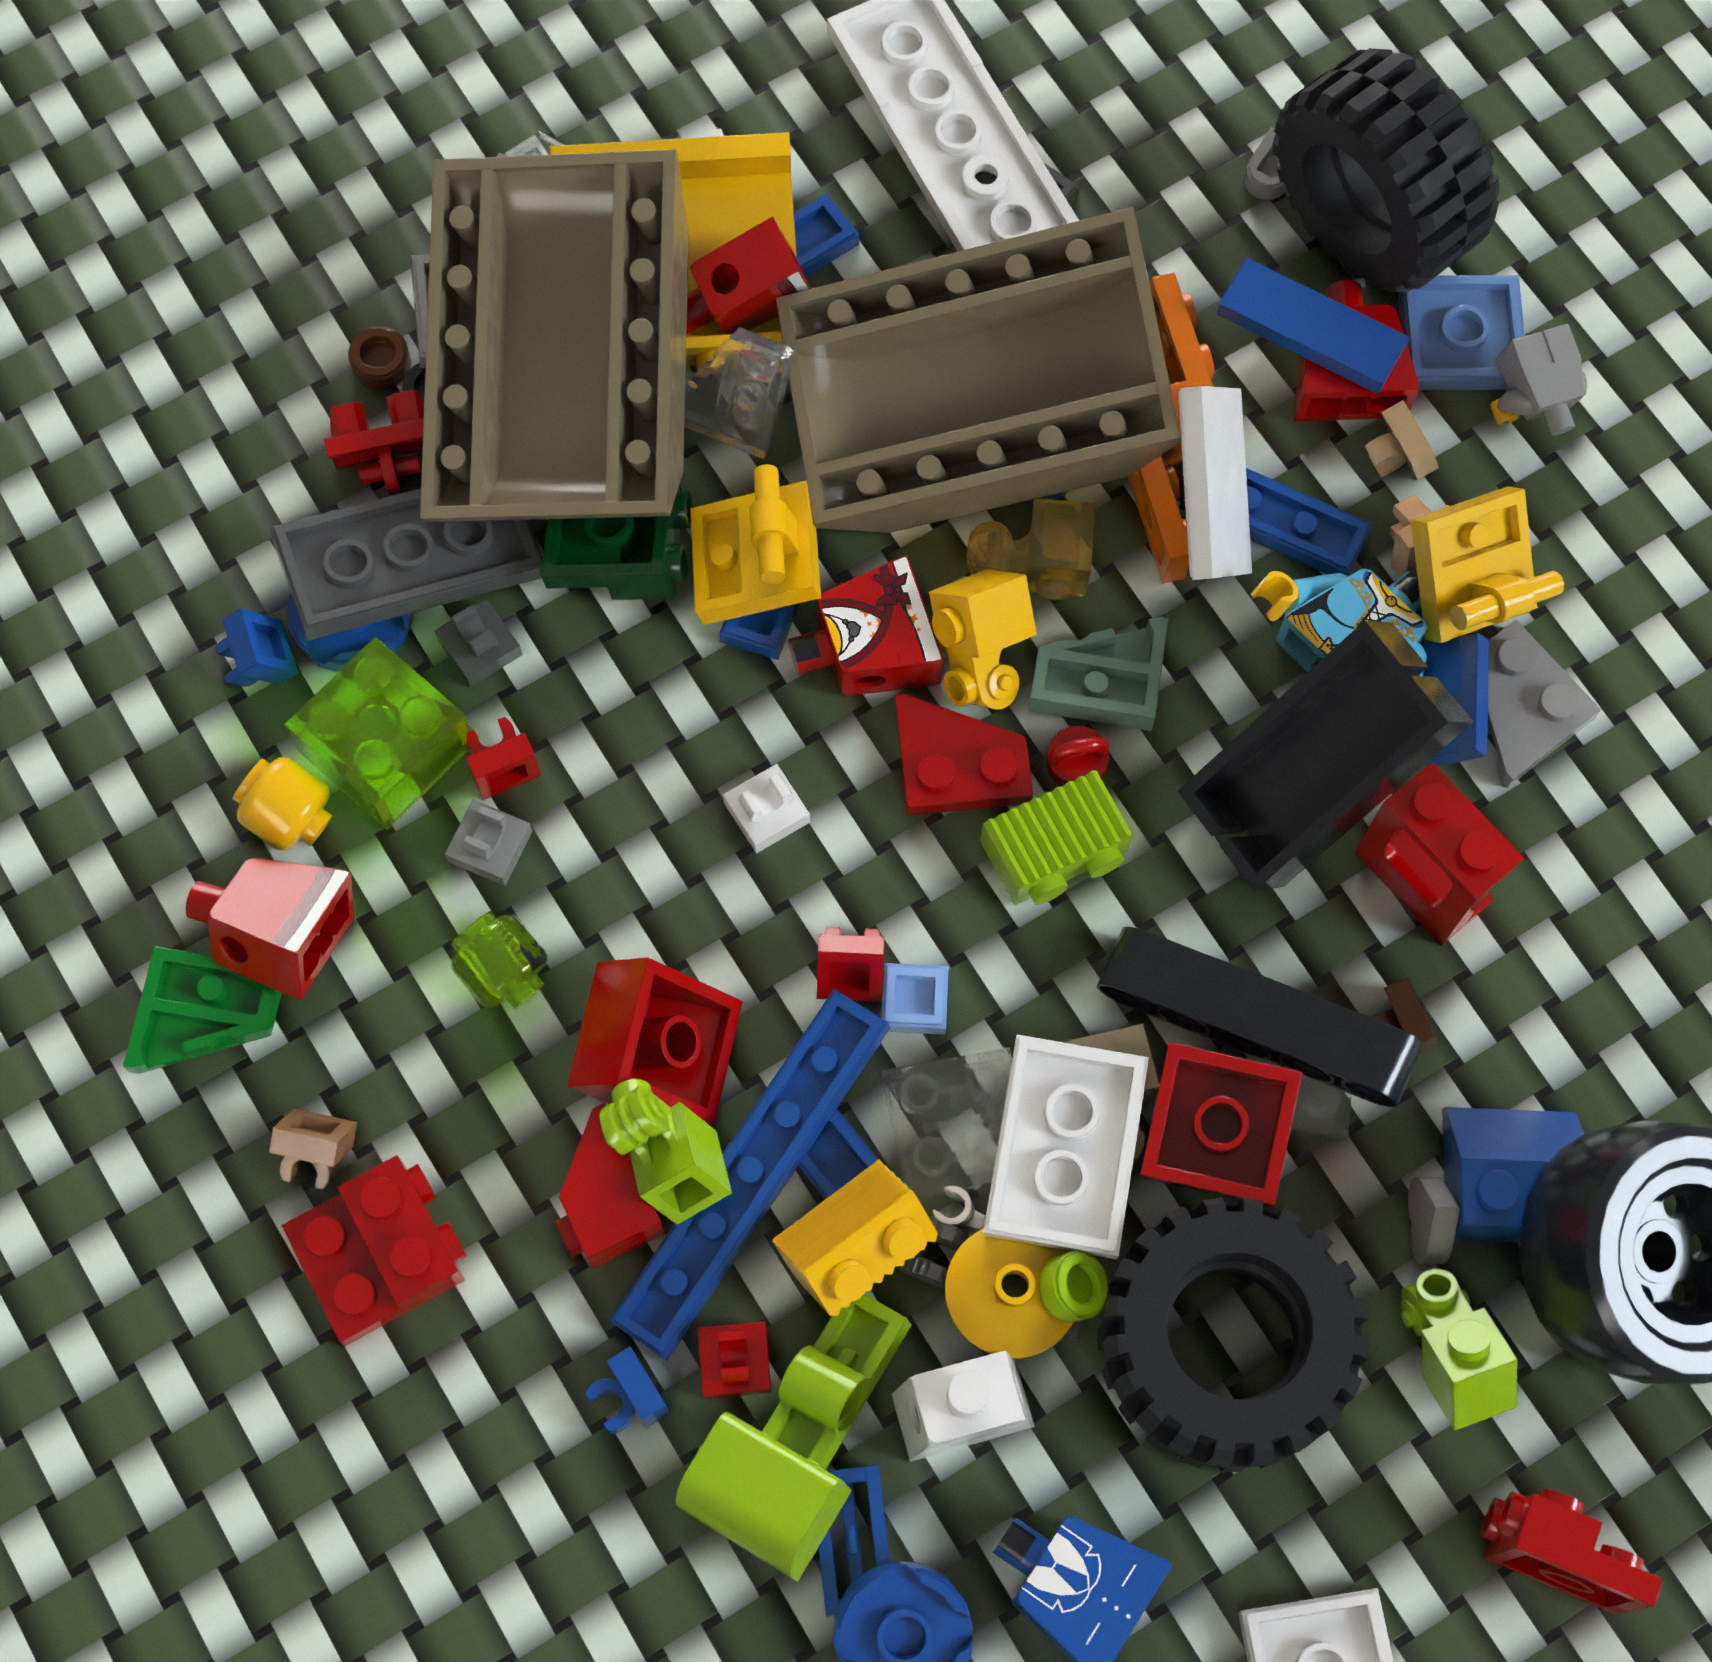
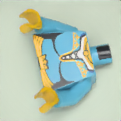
[1250,569,1428,676]

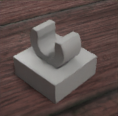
[445,799,533,886]

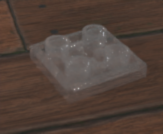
[881,1047,1012,1200]

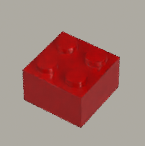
[1140,1042,1303,1208]

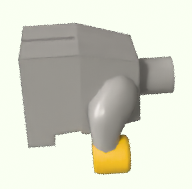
[1490,323,1587,436]

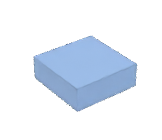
[881,963,949,1035]

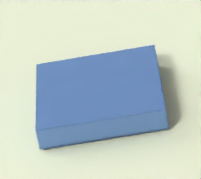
[1398,275,1525,390]

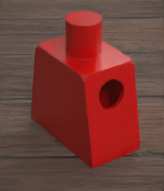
[1294,280,1419,422]

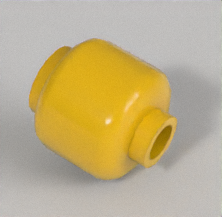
[232,757,333,851]

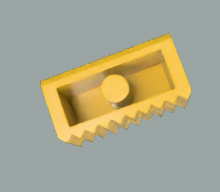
[772,1159,938,1316]

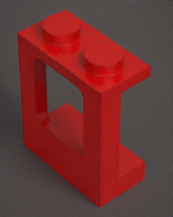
[1355,761,1525,945]

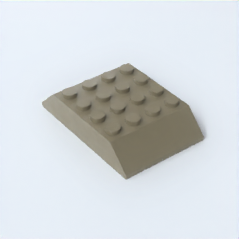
[420,149,689,522]
[776,207,1181,533]

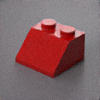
[566,957,743,1125]

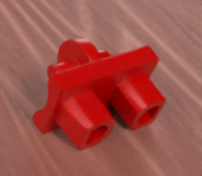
[324,389,424,496]

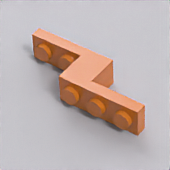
[1128,272,1214,584]

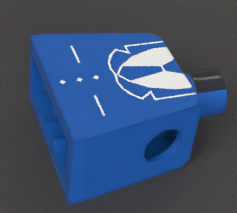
[993,1515,1173,1662]

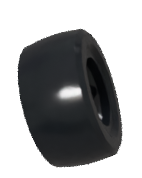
[1520,1120,1712,1385]

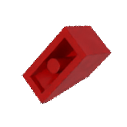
[555,1103,665,1269]

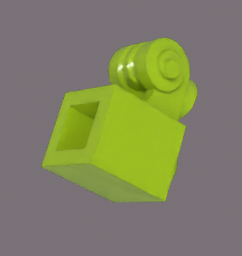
[600,1079,732,1224]
[1401,1269,1517,1431]

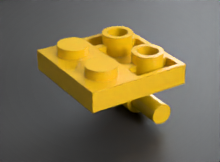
[690,464,821,625]
[1411,486,1564,643]

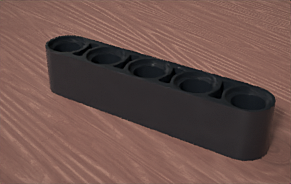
[1096,926,1423,1108]

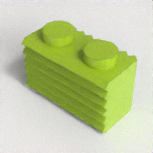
[980,770,1133,905]

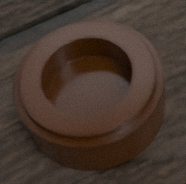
[348,327,411,390]

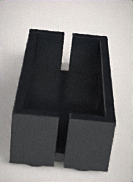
[1177,620,1474,891]

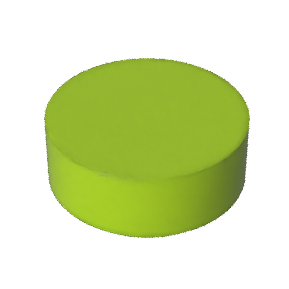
[1039,1250,1109,1322]

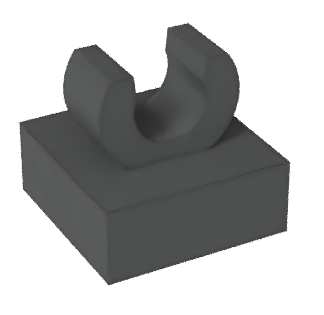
[434,598,522,687]

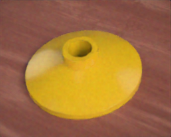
[945,1228,1073,1359]

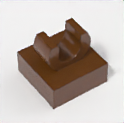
[1371,978,1440,1055]

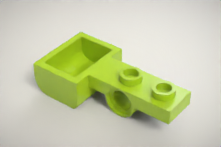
[676,1294,912,1582]

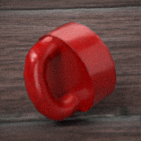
[1046,726,1110,786]

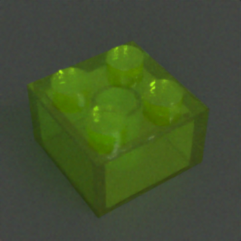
[284,637,471,830]

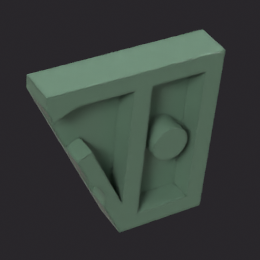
[1028,617,1168,731]

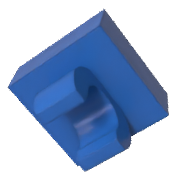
[216,608,299,687]
[585,1347,670,1434]

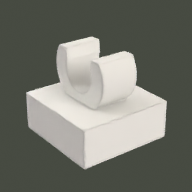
[723,764,810,854]

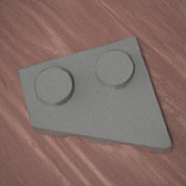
[1487,620,1601,788]

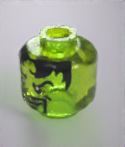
[451,911,548,1009]

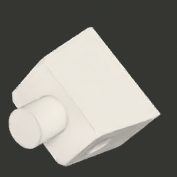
[892,1351,1034,1462]

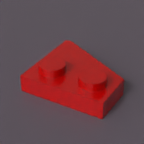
[894,694,1034,816]

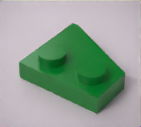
[123,946,282,1074]

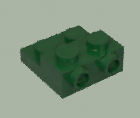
[540,485,693,600]

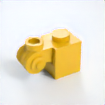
[929,569,1037,710]

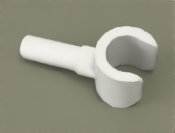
[933,1185,986,1232]

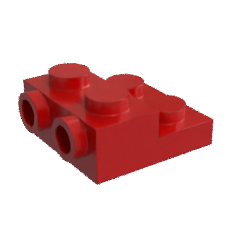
[281,1155,467,1346]
[1481,1489,1663,1614]

